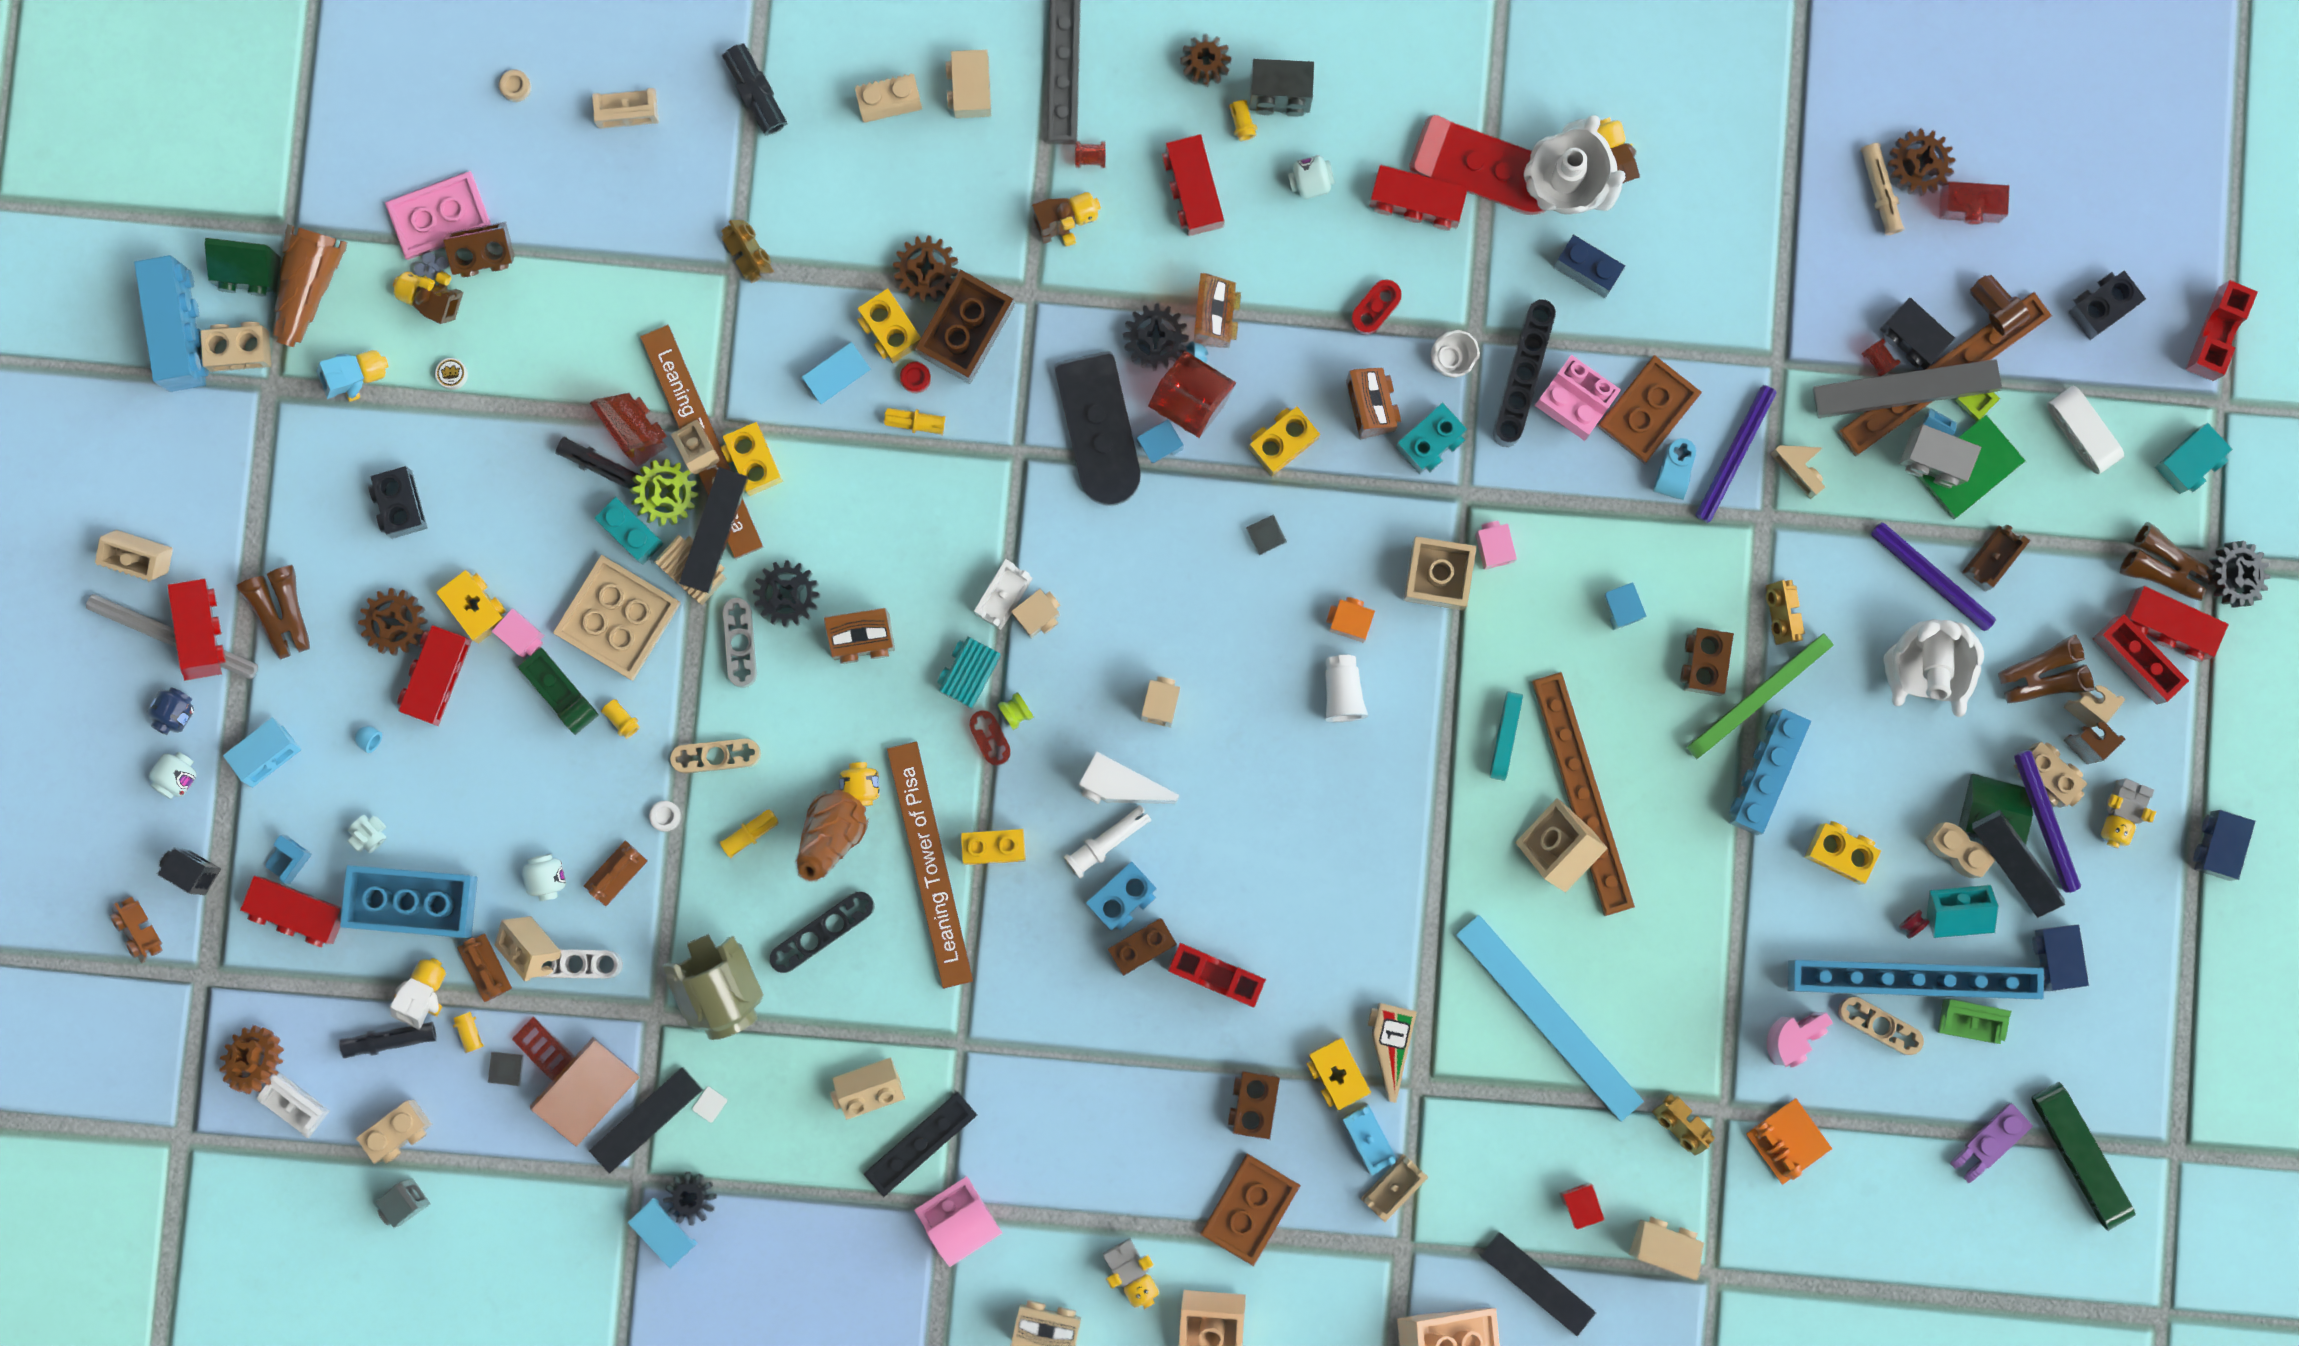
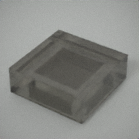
[1246,515,1287,556]
[488,1052,524,1086]

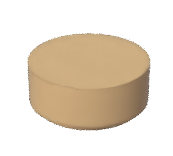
[499,70,531,102]

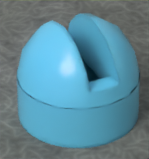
[1183,341,1208,367]
[355,726,383,753]

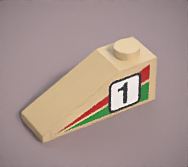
[1368,1003,1417,1103]

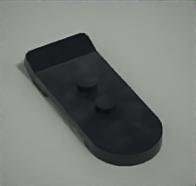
[1054,351,1141,506]

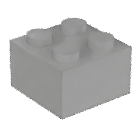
[1899,424,1981,488]

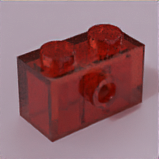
[1939,181,2010,225]

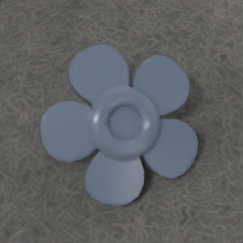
[414,252,449,283]

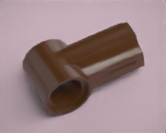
[1970,275,2030,336]

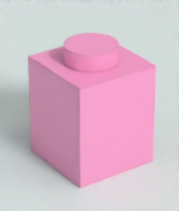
[1475,521,1517,570]
[492,608,545,658]

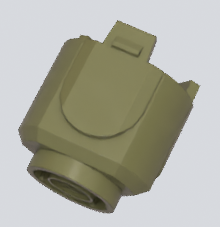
[662,934,764,1040]

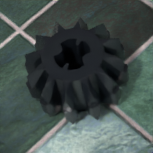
[663,1171,717,1225]

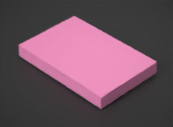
[385,171,491,261]

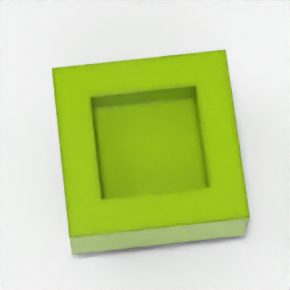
[1955,392,2000,422]

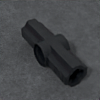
[722,43,788,136]

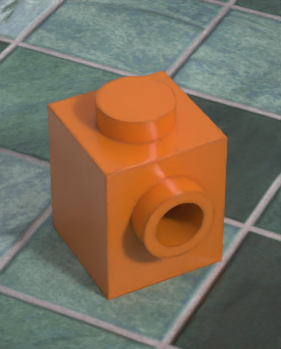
[1326,597,1375,643]

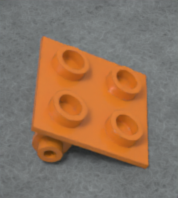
[1746,1098,1832,1185]

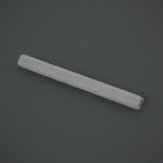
[86,594,258,679]

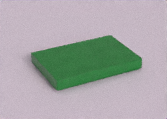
[1919,414,2026,519]

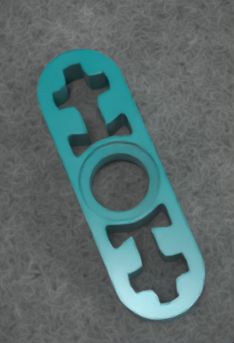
[1489,691,1523,781]

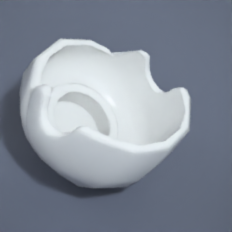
[1430,330,1480,378]

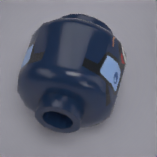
[147,687,194,735]

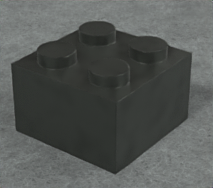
[1249,59,1314,117]

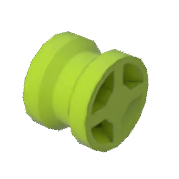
[997,692,1034,731]

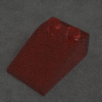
[590,393,667,468]

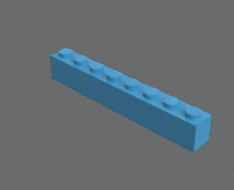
[1787,960,2044,999]

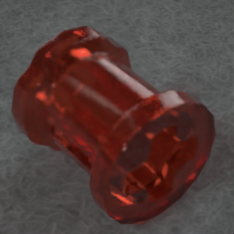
[1075,141,1106,168]
[1861,338,1901,377]

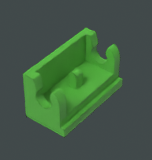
[1938,999,2011,1044]

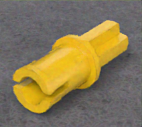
[884,408,946,435]
[719,809,779,859]

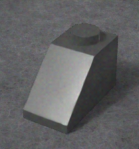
[376,1179,430,1228]

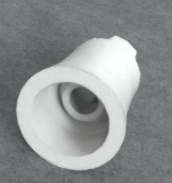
[1325,655,1368,722]

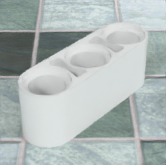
[2047,386,2124,475]
[541,950,623,979]

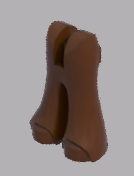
[2119,522,2213,601]
[236,565,310,660]
[1998,634,2095,703]

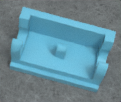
[801,342,871,404]
[223,717,301,788]
[1341,1104,1397,1175]
[628,1198,698,1268]

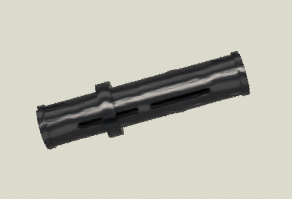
[555,436,642,490]
[339,1021,437,1059]

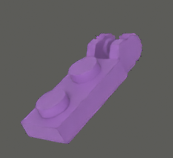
[1950,1103,2033,1183]

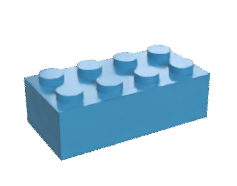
[134,255,209,392]
[340,865,478,938]

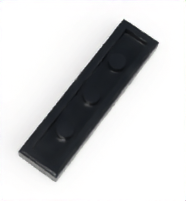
[679,467,749,594]
[1972,810,2065,918]
[589,1067,704,1174]
[864,1092,978,1198]
[1479,1232,1597,1337]

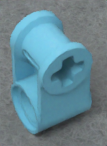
[1653,438,1696,500]

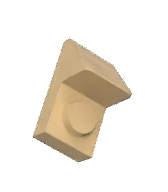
[671,419,720,475]
[1770,445,1825,499]

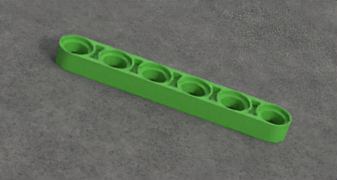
[1687,633,1834,760]

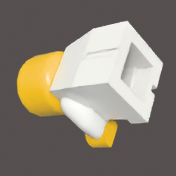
[390,958,446,1030]

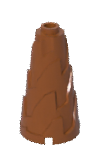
[273,224,348,347]
[795,790,869,882]

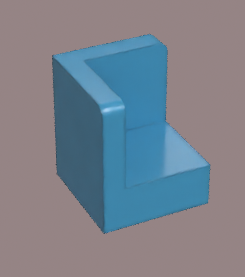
[1137,419,1184,463]
[1605,582,1647,630]
[265,835,312,884]

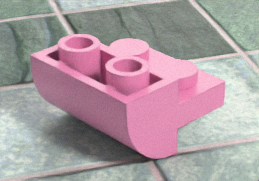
[1535,355,1621,441]
[1767,1012,1833,1068]
[914,1176,1002,1267]

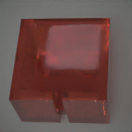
[1148,351,1237,438]

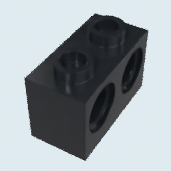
[2068,270,2146,340]
[368,466,428,539]
[157,848,221,895]

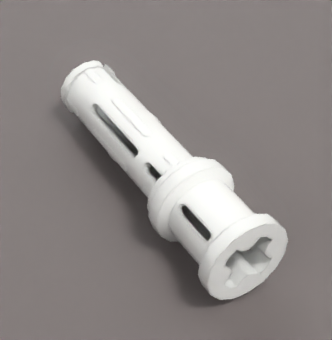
[1064,805,1152,879]

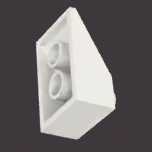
[1079,752,1179,804]

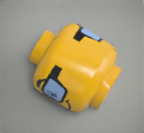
[839,762,880,806]

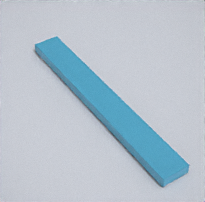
[1456,915,1644,1122]

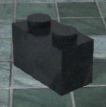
[1880,297,1955,370]

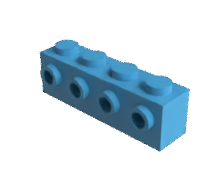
[1729,708,1811,835]

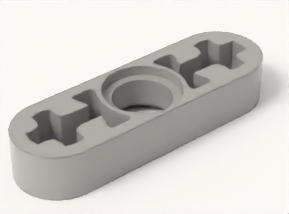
[723,598,757,688]

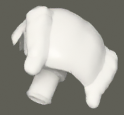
[1524,115,1625,215]
[1884,619,1984,717]

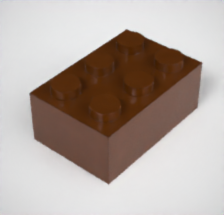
[915,269,1015,384]

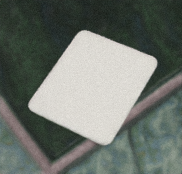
[692,1087,727,1123]

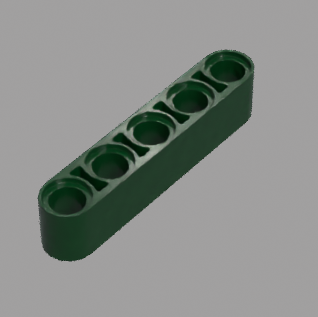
[2031,1082,2136,1231]

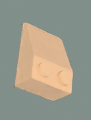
[1179,1290,1246,1346]
[1397,1308,1500,1346]

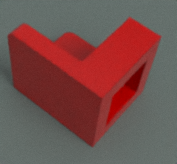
[1560,1183,1605,1229]

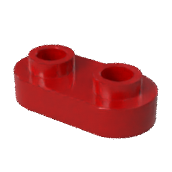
[1351,279,1402,335]

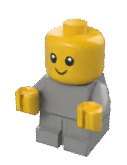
[2101,778,2156,849]
[1103,1238,1159,1309]

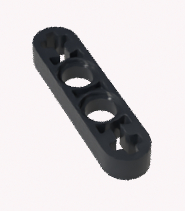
[770,892,875,973]

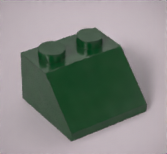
[204,238,281,296]
[1958,774,2033,845]

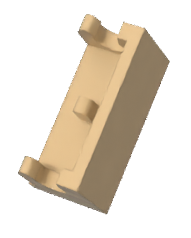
[593,88,659,129]
[2063,685,2126,728]
[495,916,561,981]
[1360,1154,1428,1222]

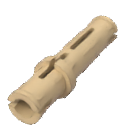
[1860,143,1905,236]

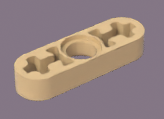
[670,739,761,774]
[1838,997,1924,1055]

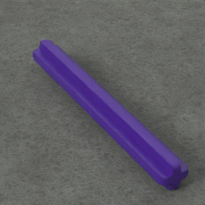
[1696,385,1776,523]
[1871,522,1996,631]
[2014,750,2081,893]

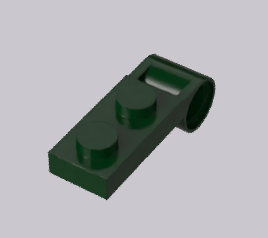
[518,647,599,735]

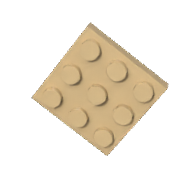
[553,555,681,681]

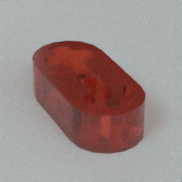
[969,710,1011,766]

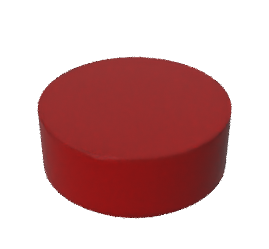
[900,362,931,394]

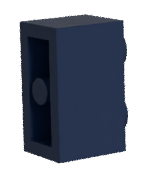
[1553,234,1625,298]
[2193,810,2256,881]
[2032,924,2089,991]

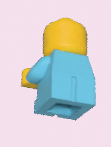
[316,350,388,402]

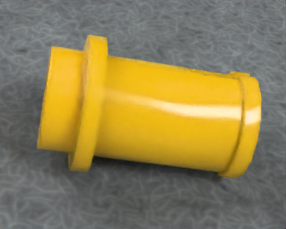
[1228,100,1258,141]
[601,699,640,739]
[452,1012,484,1053]

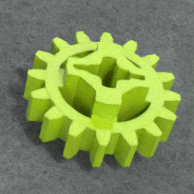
[630,459,698,527]

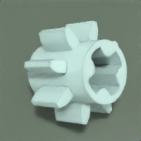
[348,815,387,853]

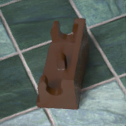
[1961,525,2031,592]
[2063,722,2126,765]

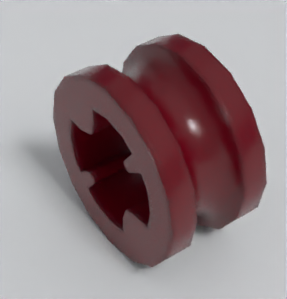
[1899,910,1930,939]

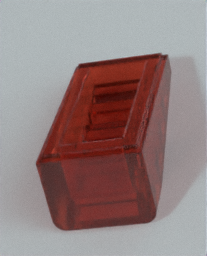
[512,1017,575,1081]

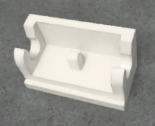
[974,559,1033,630]
[256,1073,330,1138]

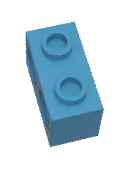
[1086,861,1157,931]

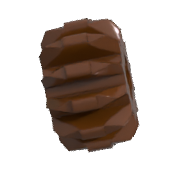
[1180,33,1232,87]

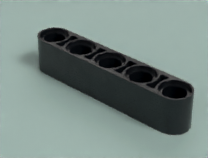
[1493,299,1556,447]

